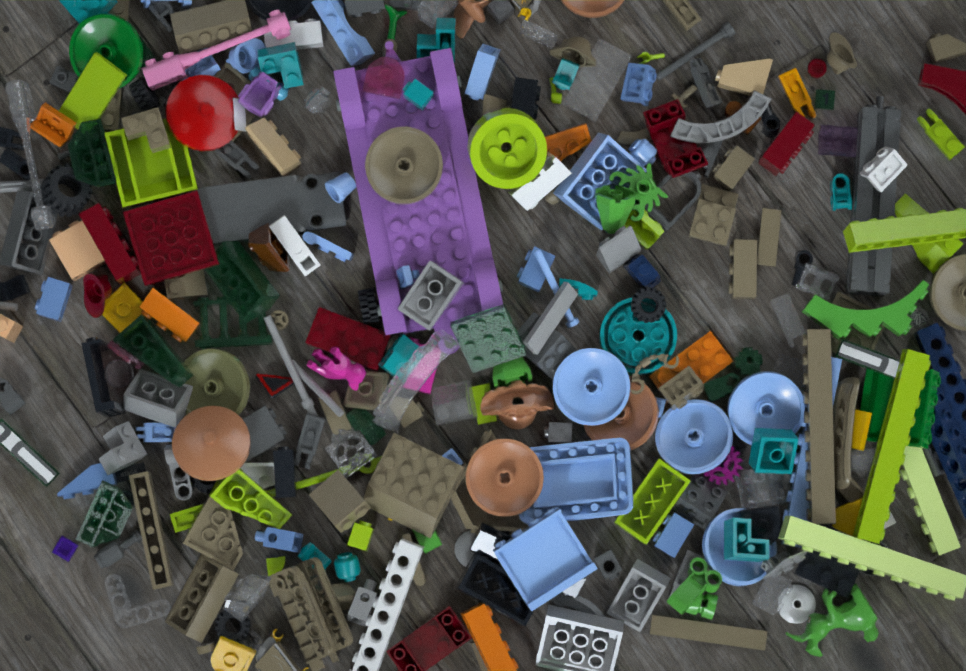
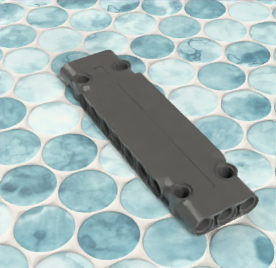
[131,172,347,246]

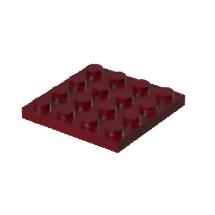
[123,191,219,286]

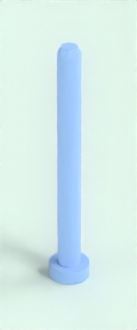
[534,249,579,328]

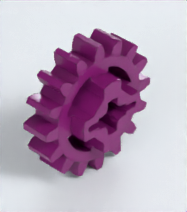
[704,446,744,485]

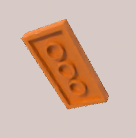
[649,331,733,406]

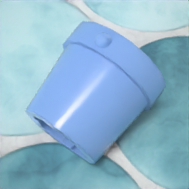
[325,172,356,203]

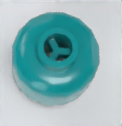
[334,552,361,582]

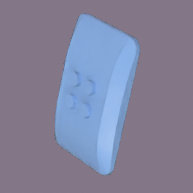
[519,438,633,524]

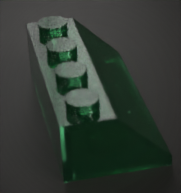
[204,241,280,323]

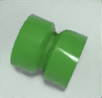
[685,593,718,620]

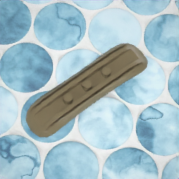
[833,377,860,490]

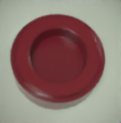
[807,59,827,79]

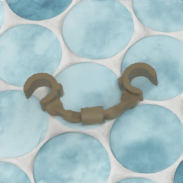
[630,354,679,395]

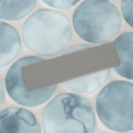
[523,282,578,355]

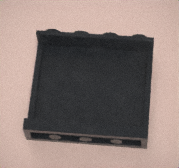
[81,337,126,418]

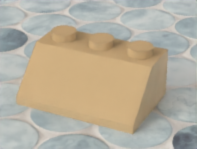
[245,118,301,177]

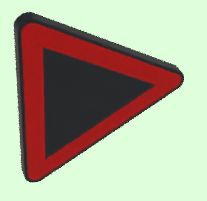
[256,373,294,398]

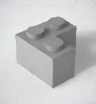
[99,421,147,475]

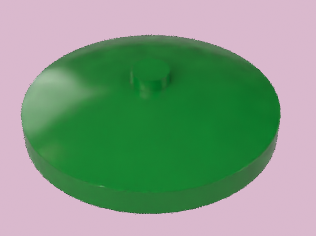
[69,14,143,89]

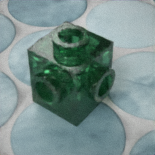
[734,347,763,376]

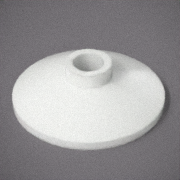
[777,585,816,624]

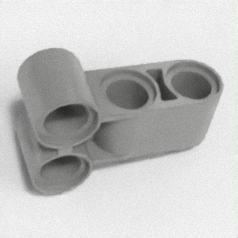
[164,444,194,500]

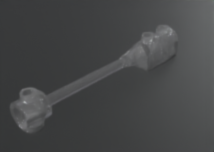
[5,80,55,230]

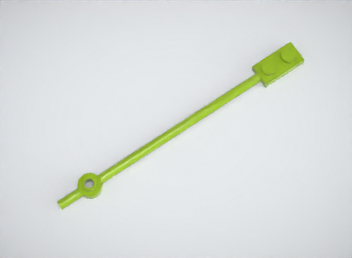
[170,454,382,533]

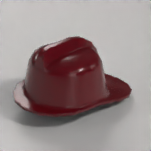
[83,273,112,318]

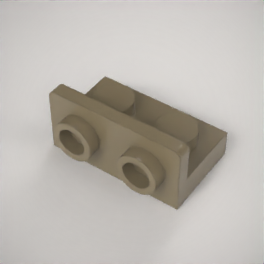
[658,366,704,410]

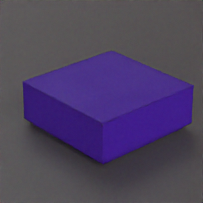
[52,535,79,562]

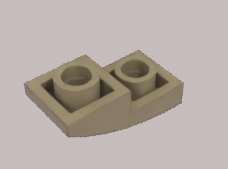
[319,390,352,436]

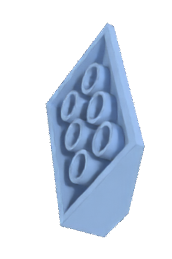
[553,132,646,230]

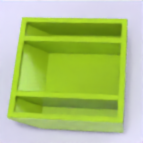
[105,119,198,207]

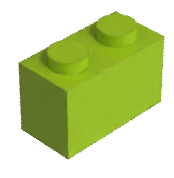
[347,520,374,551]

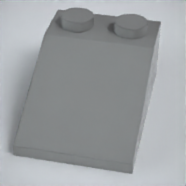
[398,260,464,331]
[607,559,671,632]

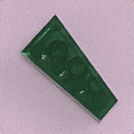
[113,314,194,388]

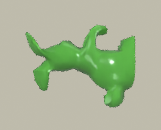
[785,583,879,657]

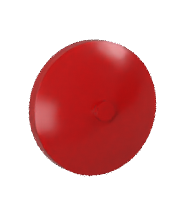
[165,75,239,151]

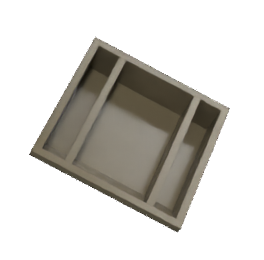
[364,433,465,538]

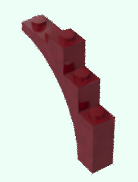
[918,63,966,116]

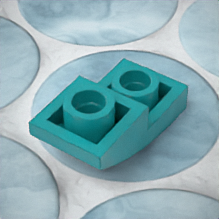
[559,278,598,300]

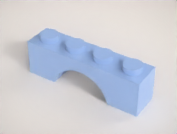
[311,0,375,66]

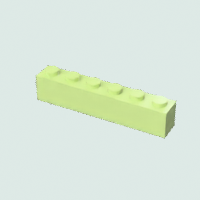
[900,446,961,556]

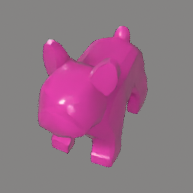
[307,347,366,391]

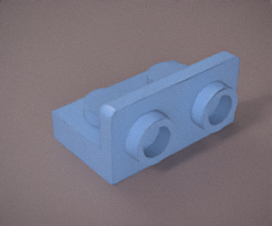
[620,63,656,106]

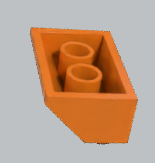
[140,288,200,343]

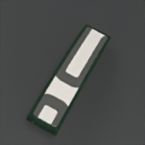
[835,339,900,379]
[0,418,60,487]

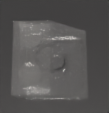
[432,380,478,426]
[223,574,272,622]

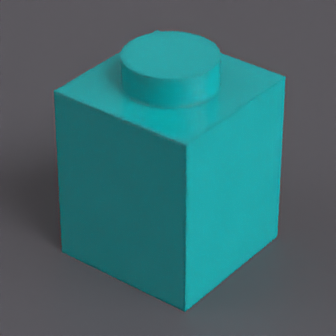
[403,79,434,111]

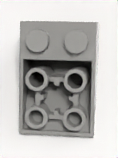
[596,226,641,274]

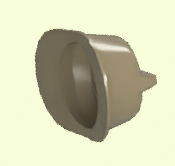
[827,32,857,75]

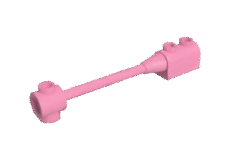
[142,10,291,91]

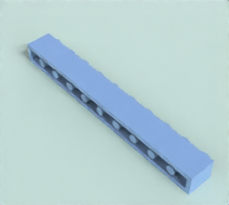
[779,357,842,549]

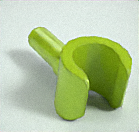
[637,52,665,64]
[549,77,562,104]

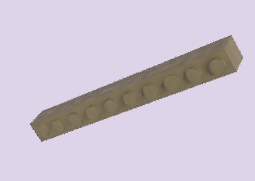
[802,329,836,524]

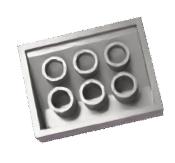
[535,605,624,671]

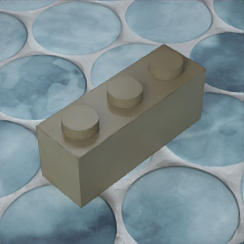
[728,239,757,299]

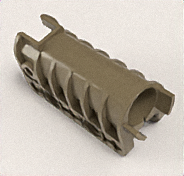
[266,557,353,671]

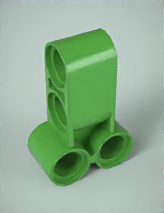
[667,557,722,615]

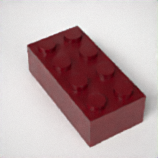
[79,203,141,285]
[305,307,392,372]

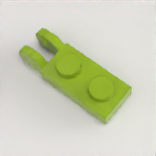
[917,108,965,161]

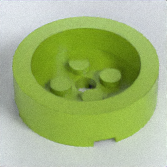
[467,108,547,189]

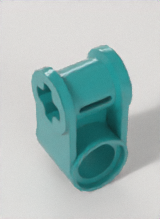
[830,174,852,211]

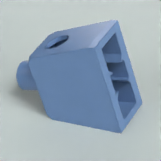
[255,527,304,553]

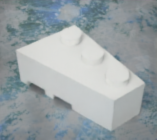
[508,151,572,211]

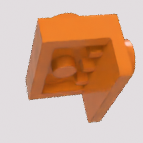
[30,102,77,147]

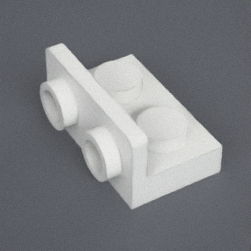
[860,146,907,192]

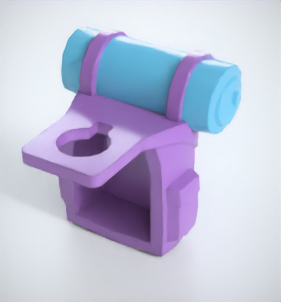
[238,67,289,118]

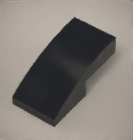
[0,275,30,302]

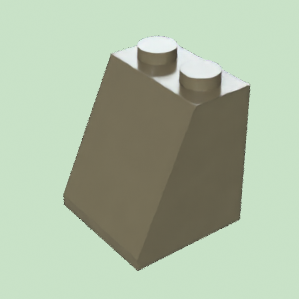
[309,469,371,533]

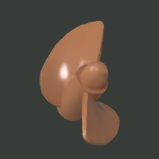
[454,0,492,39]

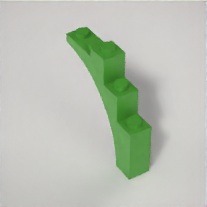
[802,280,929,340]

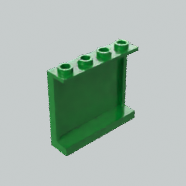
[860,367,941,449]

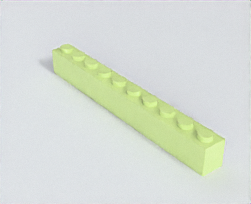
[778,516,966,601]

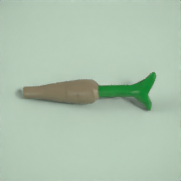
[381,4,407,66]

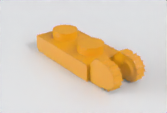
[778,68,816,119]

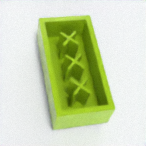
[613,459,690,545]

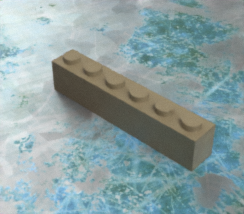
[129,471,175,590]

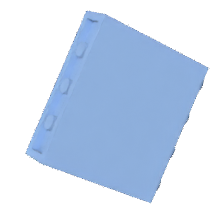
[492,507,598,611]

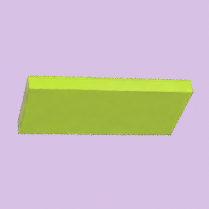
[59,52,127,136]

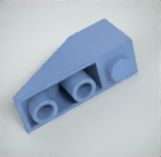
[57,463,117,500]

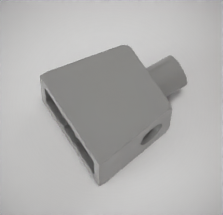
[347,579,377,627]

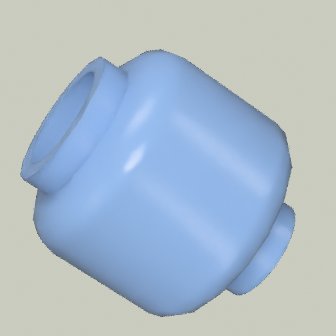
[628,139,657,166]

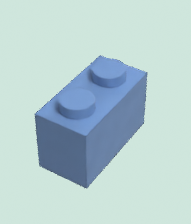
[517,246,555,292]
[35,277,73,322]
[652,513,694,558]

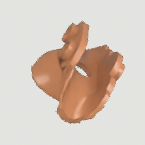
[480,380,554,429]

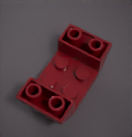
[643,99,708,178]
[386,606,472,671]

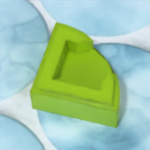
[266,556,286,576]

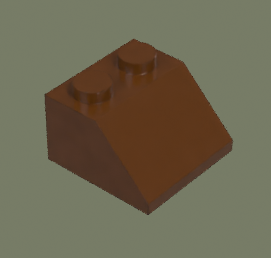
[248,223,290,272]

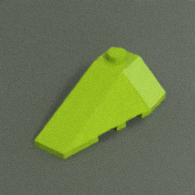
[895,194,963,274]
[209,468,292,529]

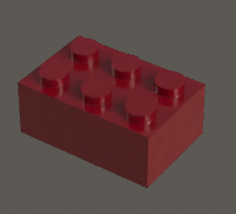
[758,112,815,176]

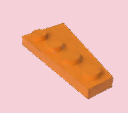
[545,123,592,162]

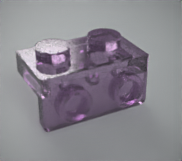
[818,125,858,157]

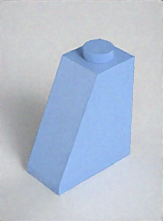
[464,44,501,100]

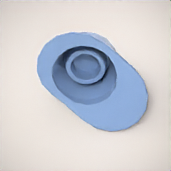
[226,38,266,74]

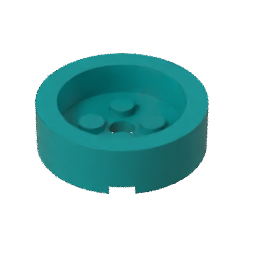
[599,297,677,376]

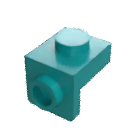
[552,58,580,90]
[298,542,332,570]

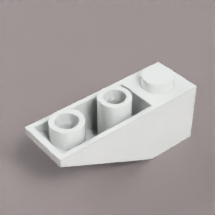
[269,215,320,276]

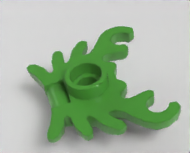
[609,163,668,221]

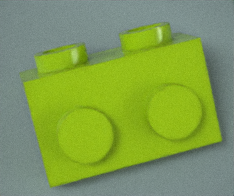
[624,210,664,250]

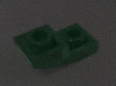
[346,408,386,446]

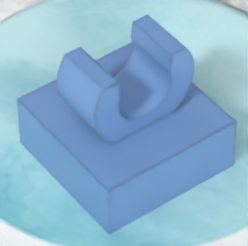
[396,265,420,289]

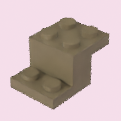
[689,184,739,247]

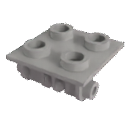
[761,551,807,579]

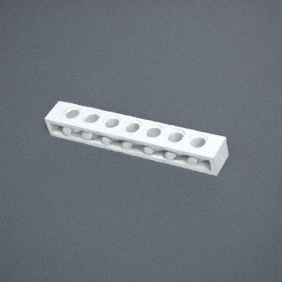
[349,539,424,671]

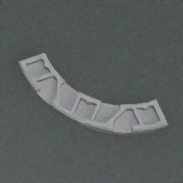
[670,90,772,143]

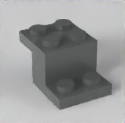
[509,312,577,380]

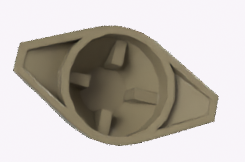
[550,37,596,67]

